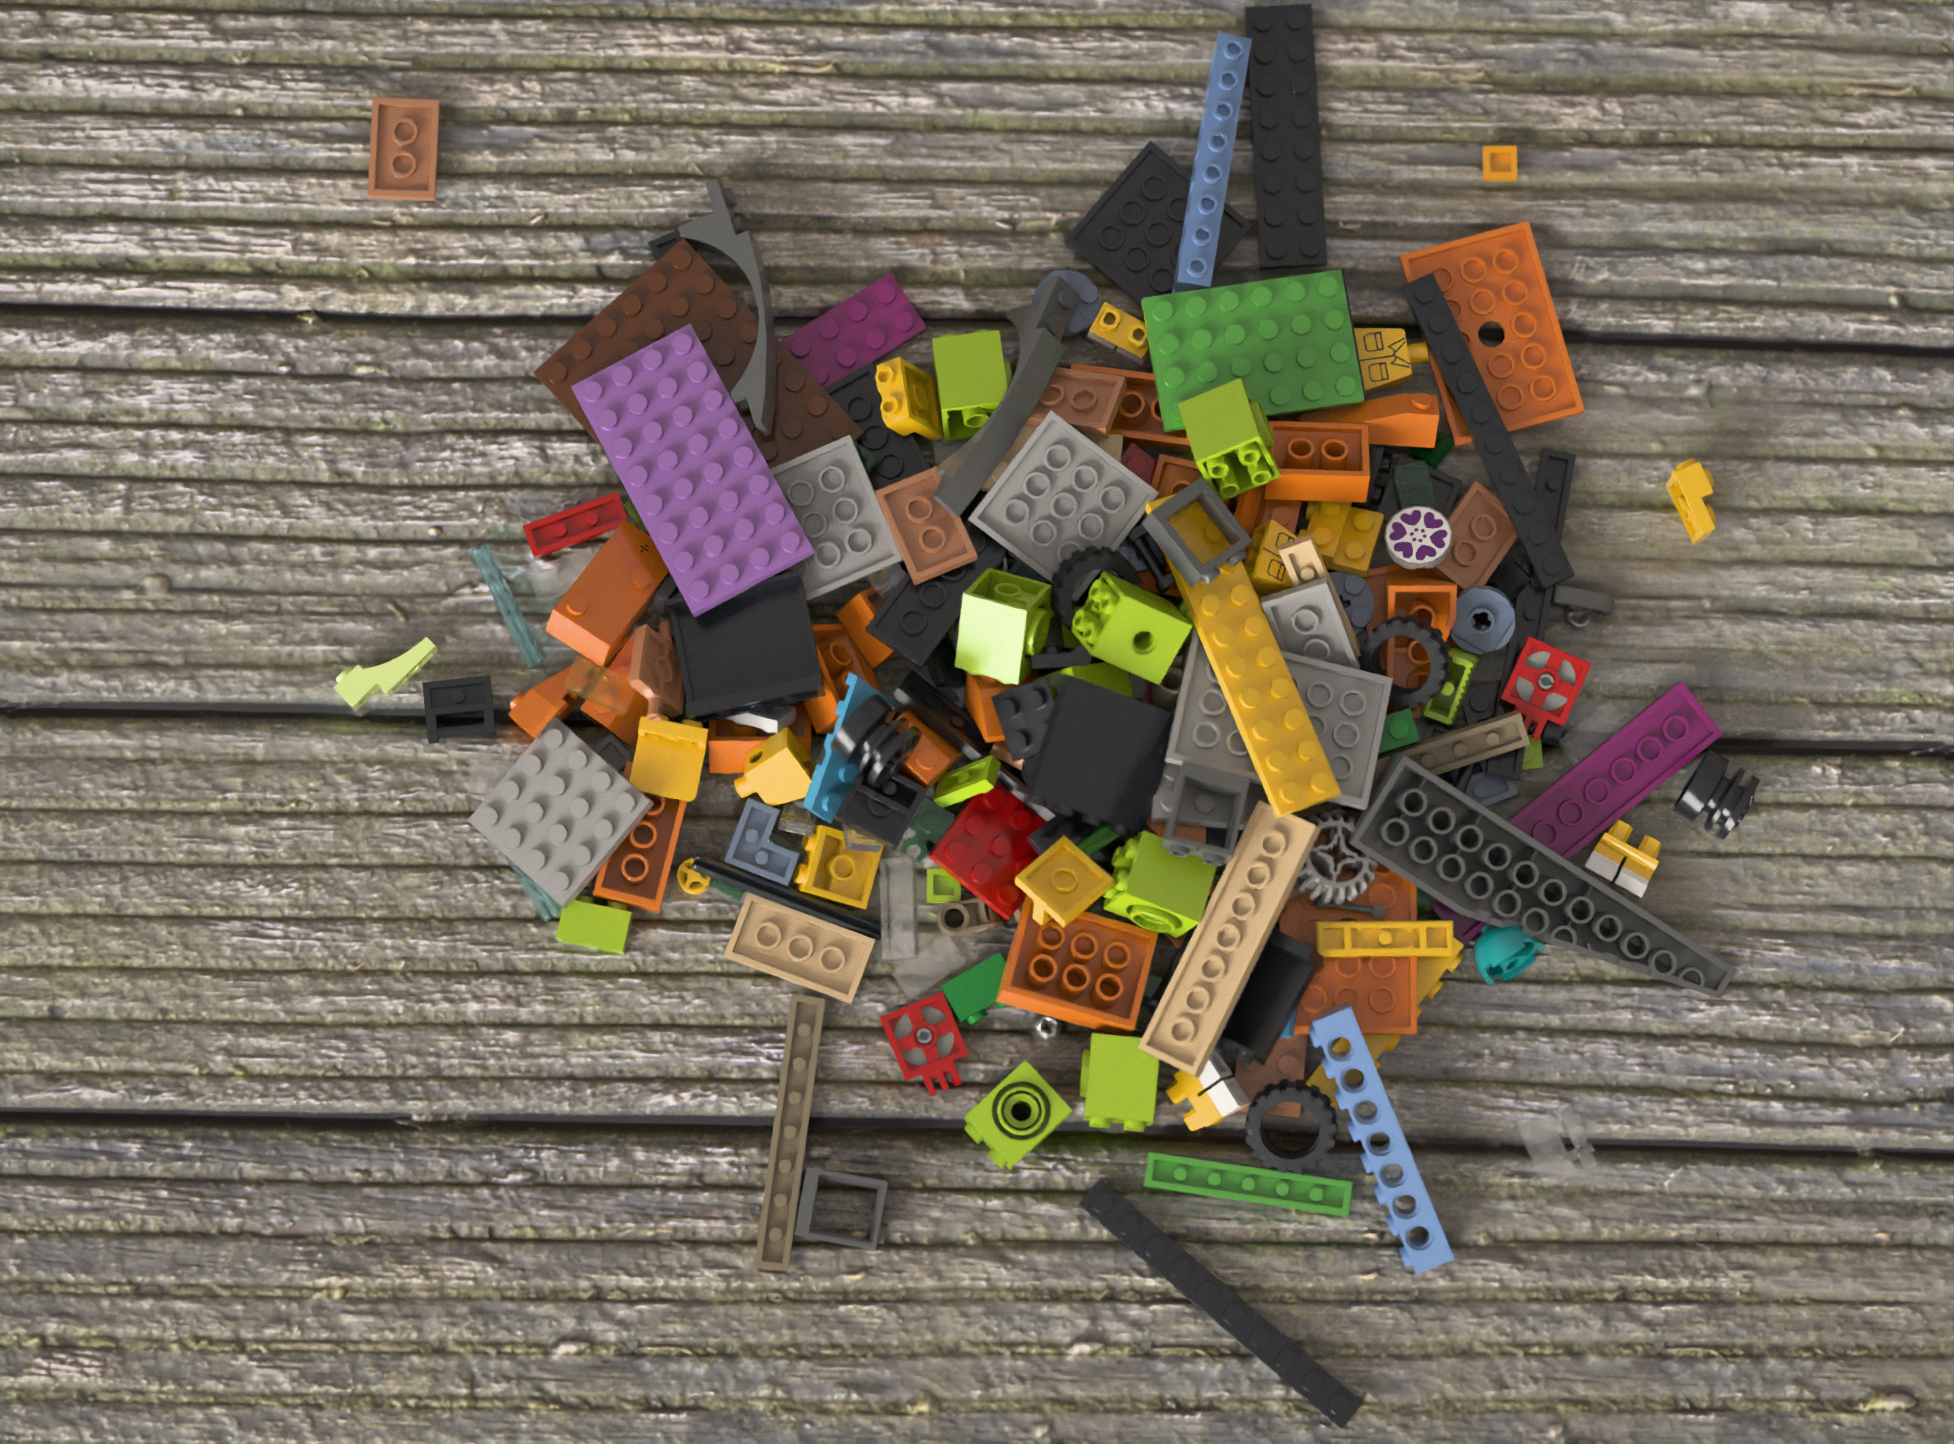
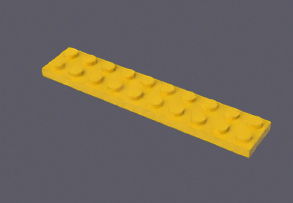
[1144,493,1341,818]

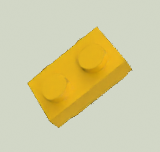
[629,715,708,802]

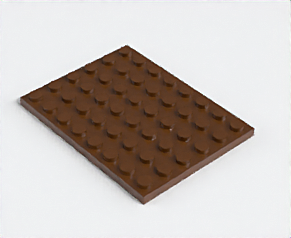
[533,238,865,469]

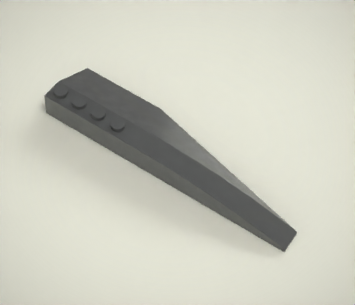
[1348,753,1737,998]

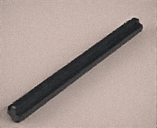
[692,853,885,941]

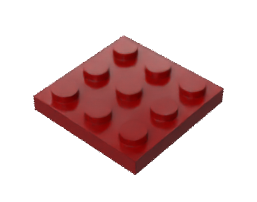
[928,781,1047,920]

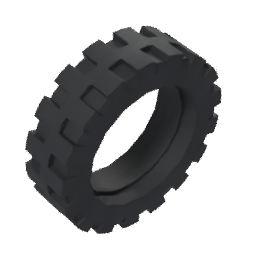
[1050,546,1142,634]
[1358,615,1452,709]
[1245,1079,1337,1173]

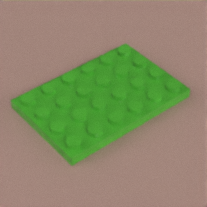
[1141,269,1365,432]

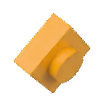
[1482,146,1518,182]

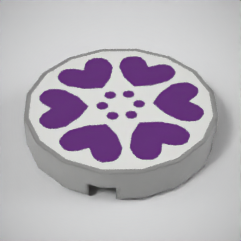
[1384,506,1452,570]

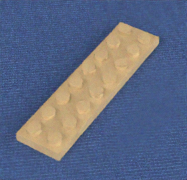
[1138,800,1321,1078]

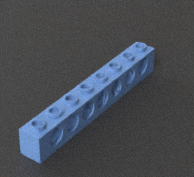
[1172,32,1252,293]
[1308,1002,1454,1275]

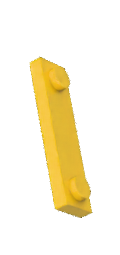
[1315,921,1454,957]

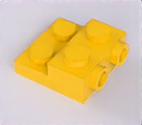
[875,357,944,442]
[1665,458,1717,545]
[1298,501,1385,578]
[793,825,884,910]

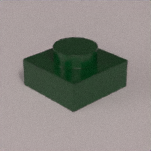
[1406,430,1455,469]

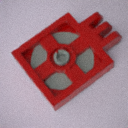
[1500,635,1592,740]
[879,991,969,1097]

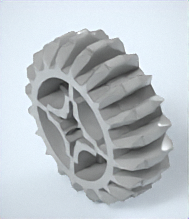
[1296,812,1379,904]

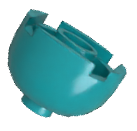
[1473,923,1543,985]

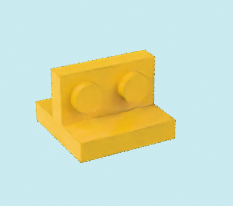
[1015,835,1113,927]

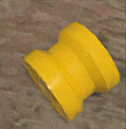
[677,858,712,895]

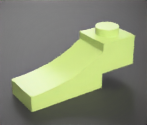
[334,637,439,711]

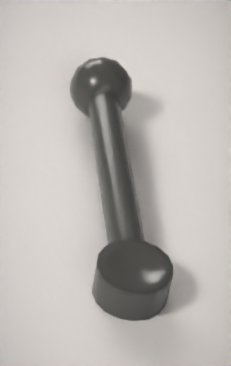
[1314,896,1385,919]

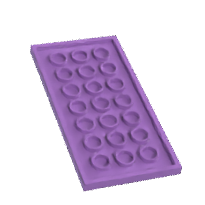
[571,324,815,618]

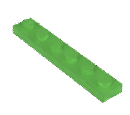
[1143,1152,1353,1217]

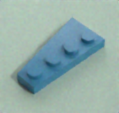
[803,673,896,823]

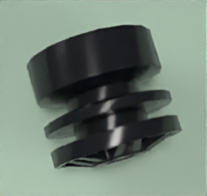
[831,694,922,787]
[1673,750,1760,840]

